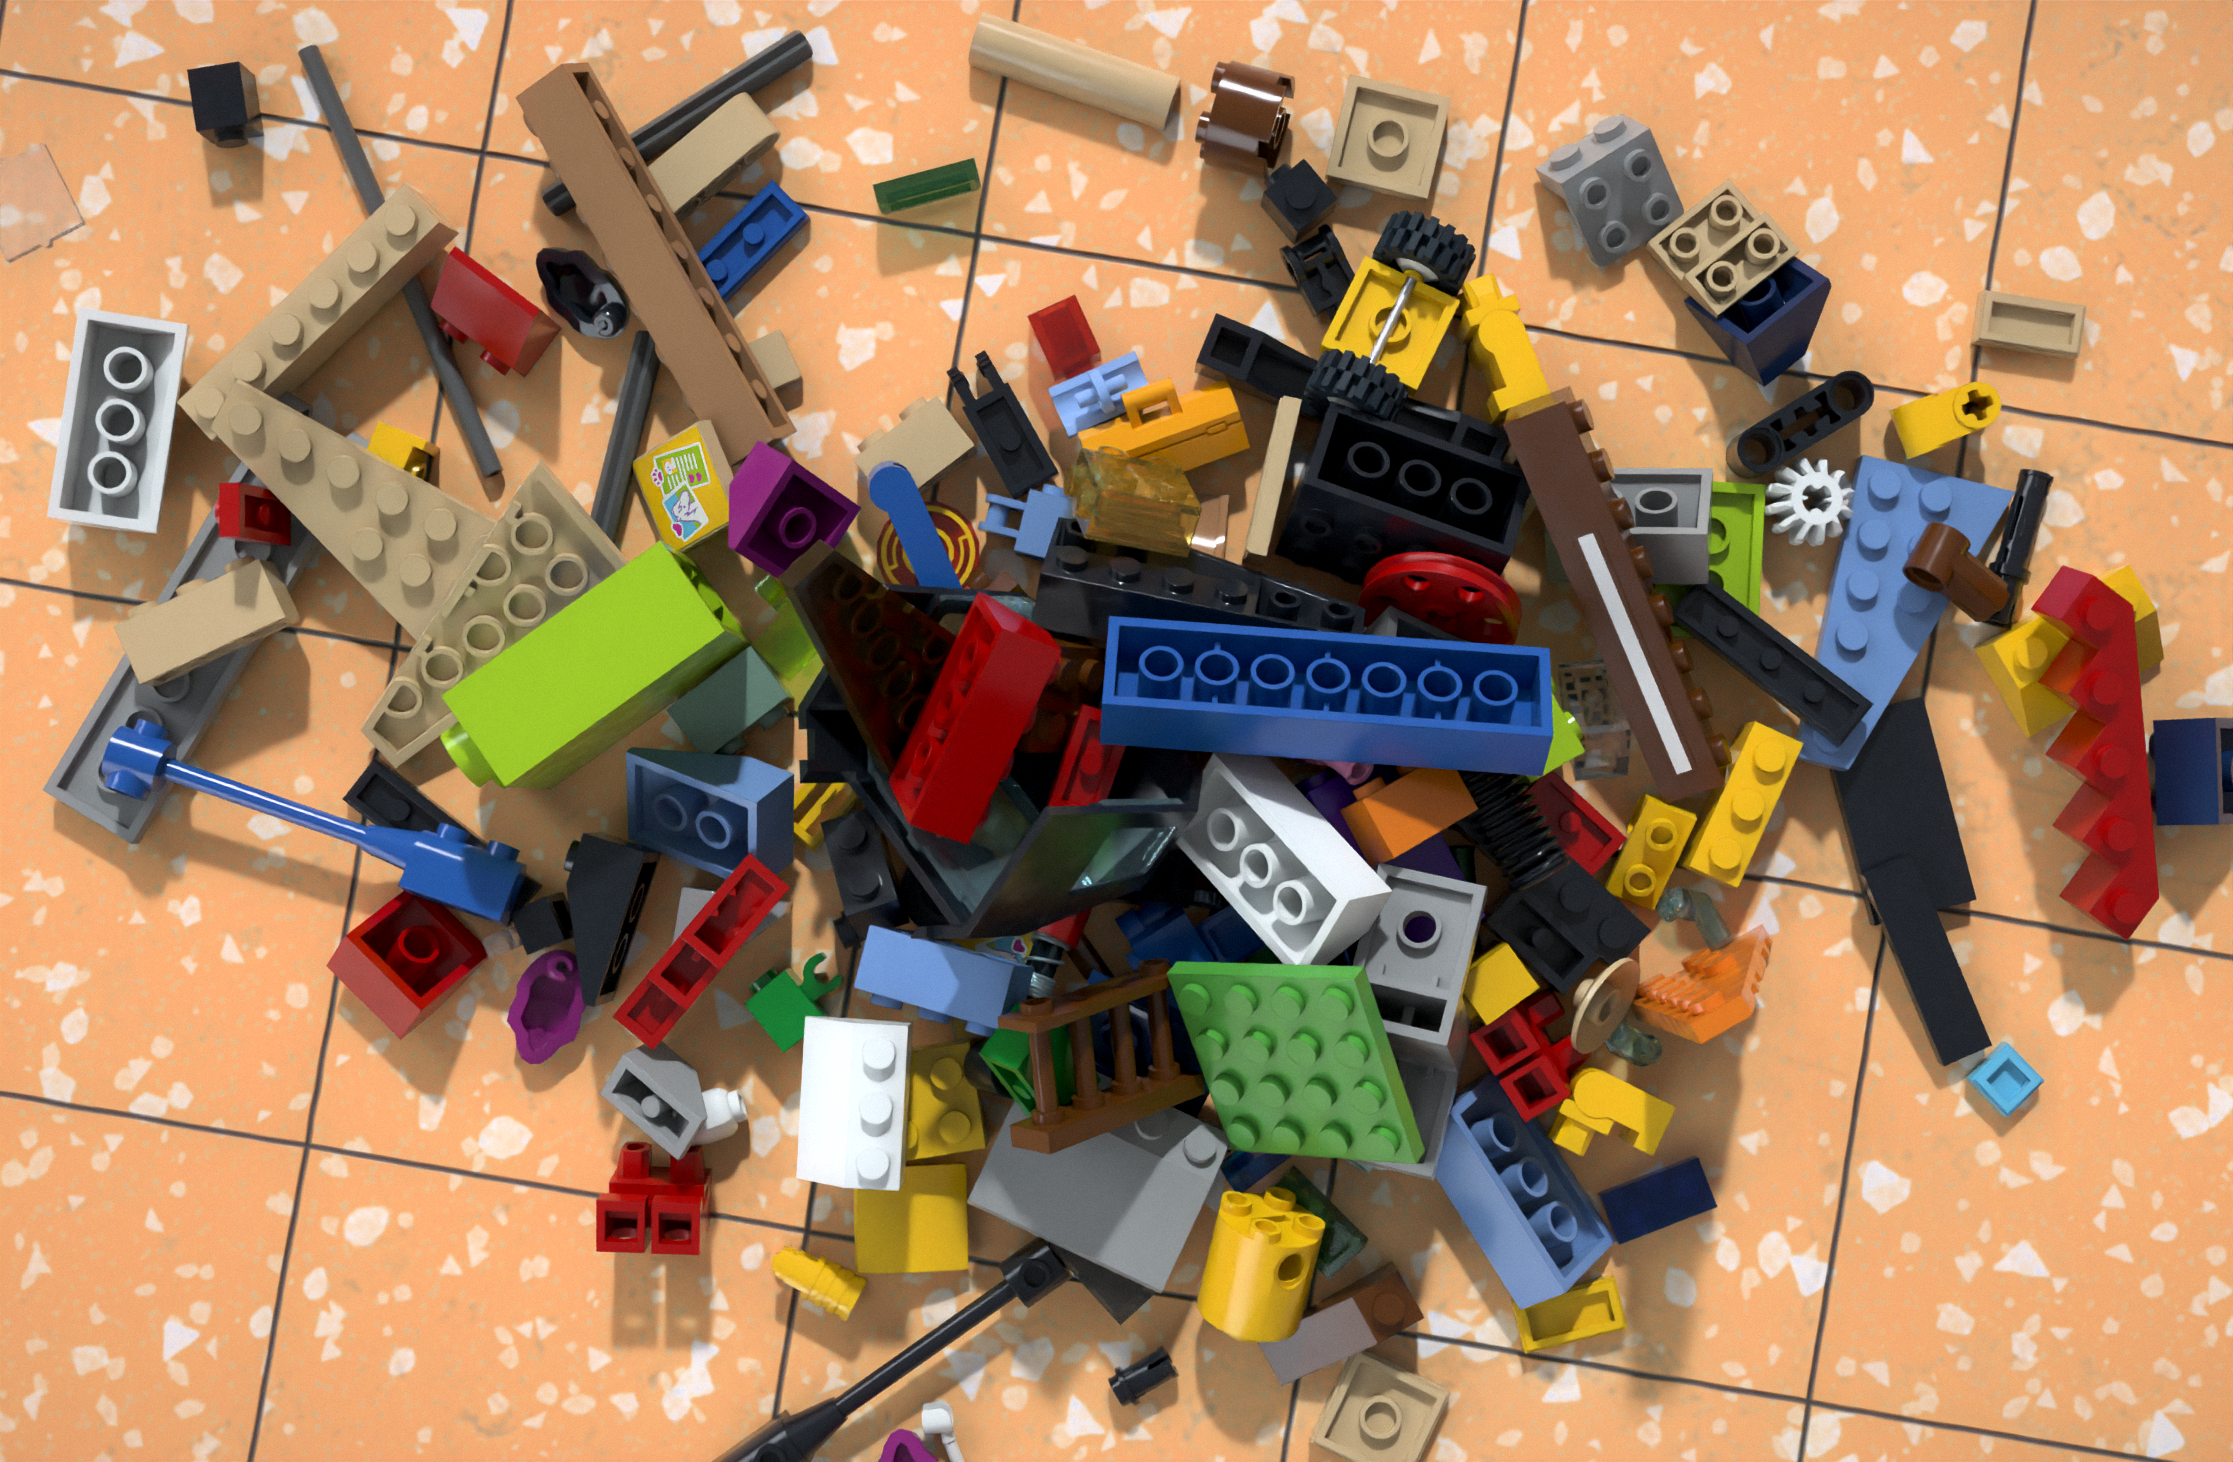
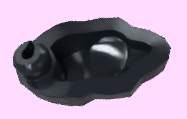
[536,247,631,339]

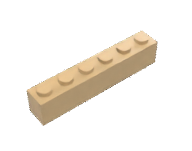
[177,183,459,444]

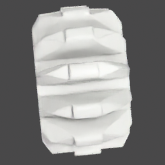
[1764,457,1855,547]

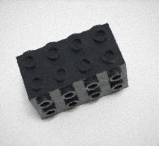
[1274,401,1530,593]

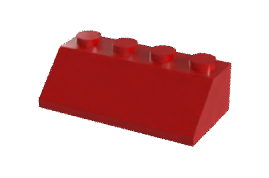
[888,592,1062,845]

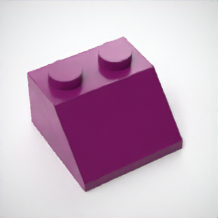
[728,440,861,579]

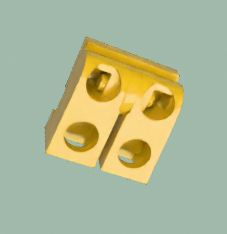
[1546,1064,1677,1156]

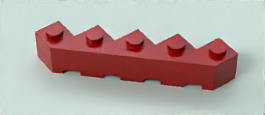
[2031,565,2159,941]

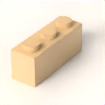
[113,556,301,686]

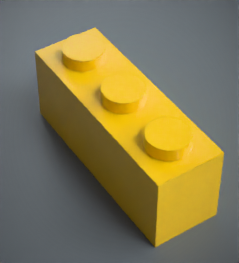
[1677,721,1804,888]

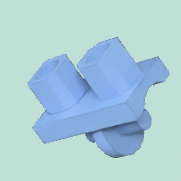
[1048,351,1148,439]

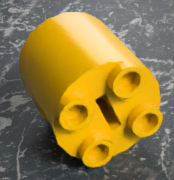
[1197,1187,1325,1343]

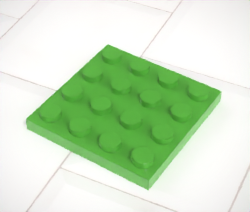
[1167,961,1425,1164]

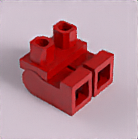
[1469,987,1592,1122]
[596,1141,712,1255]

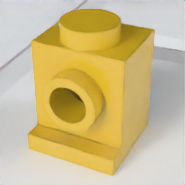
[367,421,440,480]

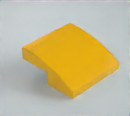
[854,1161,968,1273]

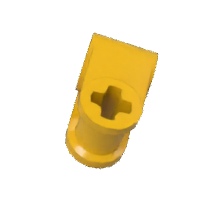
[1889,381,2002,459]

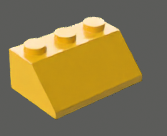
[1974,564,2164,738]

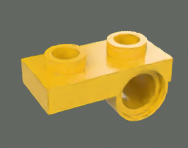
[1604,793,1697,911]

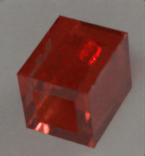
[1027,295,1102,382]

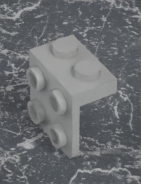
[1535,114,1684,267]

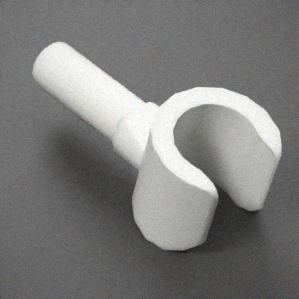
[922,1402,965,1462]

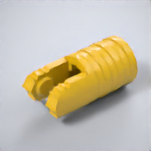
[770,1245,868,1322]

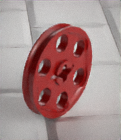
[1358,552,1522,645]

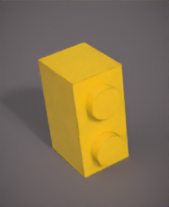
[1462,939,1540,1025]

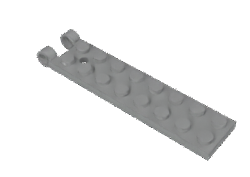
[43,392,370,844]

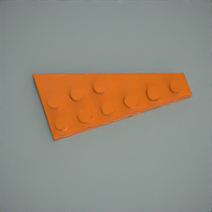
[1630,924,1772,1044]

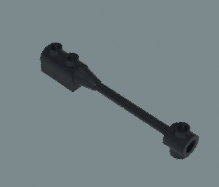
[712,1237,1073,1462]

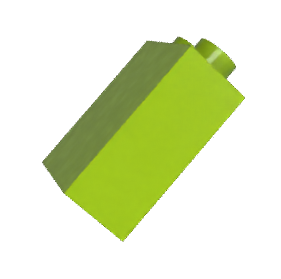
[440,540,754,790]

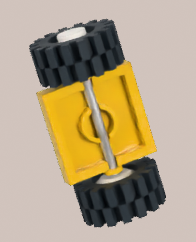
[1303,211,1476,423]

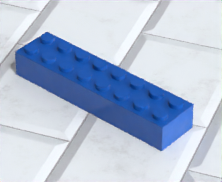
[1100,616,1553,776]

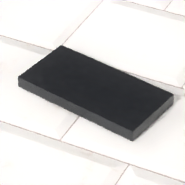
[1829,697,1977,926]

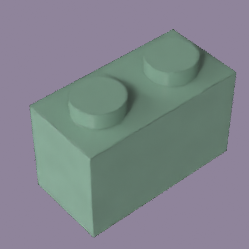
[666,646,795,756]

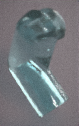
[1605,1015,1662,1067]

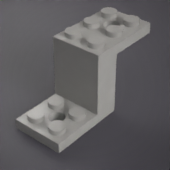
[1348,863,1488,1181]

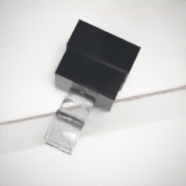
[481,892,574,959]

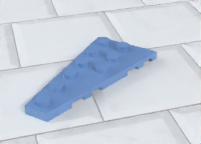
[1796,455,2015,772]

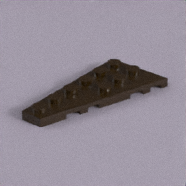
[778,539,956,777]

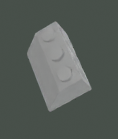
[1544,468,1713,585]

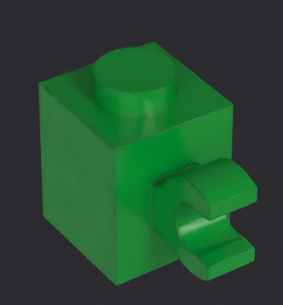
[744,952,844,1053]

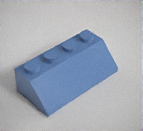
[1435,1070,1616,1310]

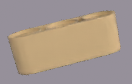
[648,92,781,223]

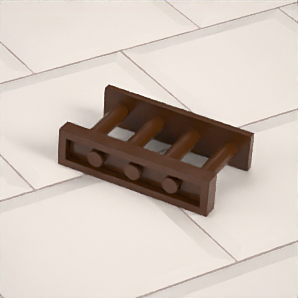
[998,958,1205,1154]

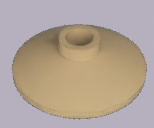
[1571,958,1640,1054]

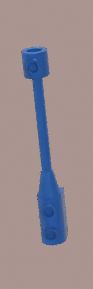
[102,719,527,927]

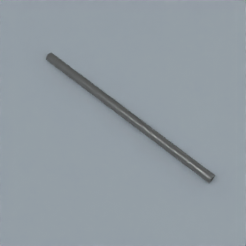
[298,45,503,478]

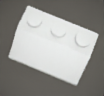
[796,1016,913,1191]

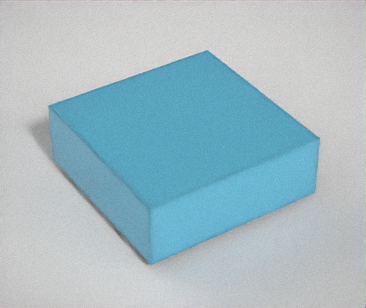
[1966,1042,2045,1117]

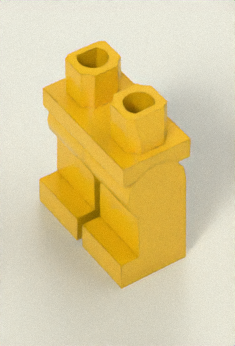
[1455,273,1550,426]

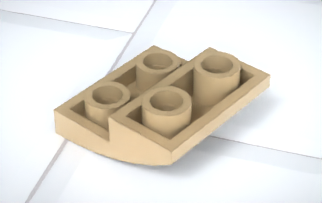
[1645,178,1800,318]

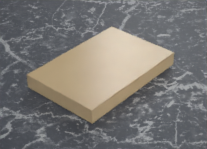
[1242,396,1302,566]

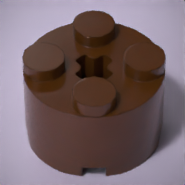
[1195,61,1295,180]

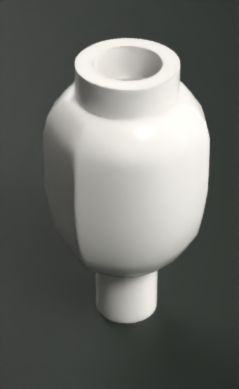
[653,1088,748,1146]

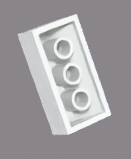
[47,307,190,534]
[1176,752,1393,965]

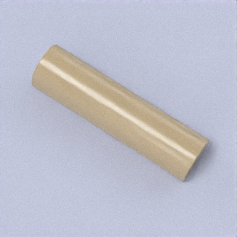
[968,12,1181,130]

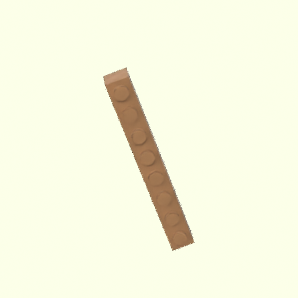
[515,62,797,467]

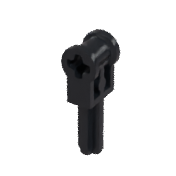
[1279,224,1355,323]

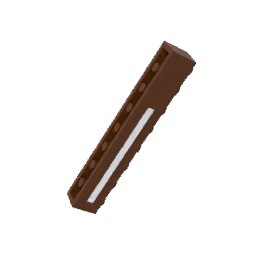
[1503,386,1732,804]

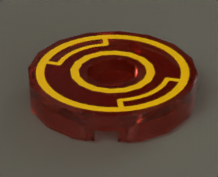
[877,501,980,589]

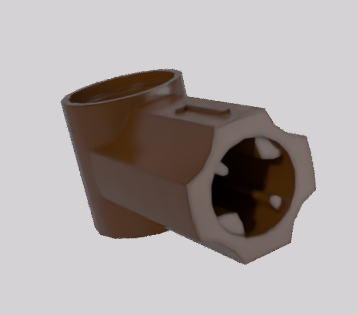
[1902,522,2010,622]

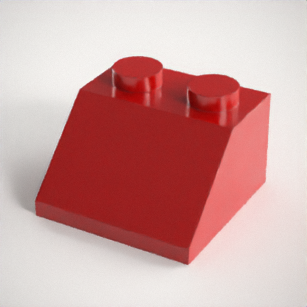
[430,246,562,378]
[326,891,491,1040]

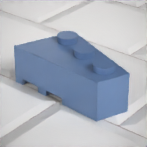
[854,925,1034,1037]

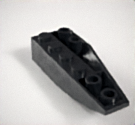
[1033,517,1366,641]

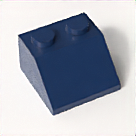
[2149,718,2233,826]

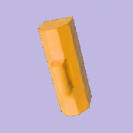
[1077,377,1250,501]

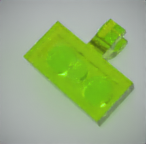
[752,574,818,682]

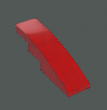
[612,853,790,1050]

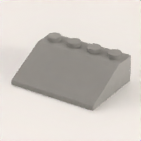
[967,1072,1230,1294]

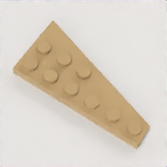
[210,379,497,641]
[360,458,629,769]

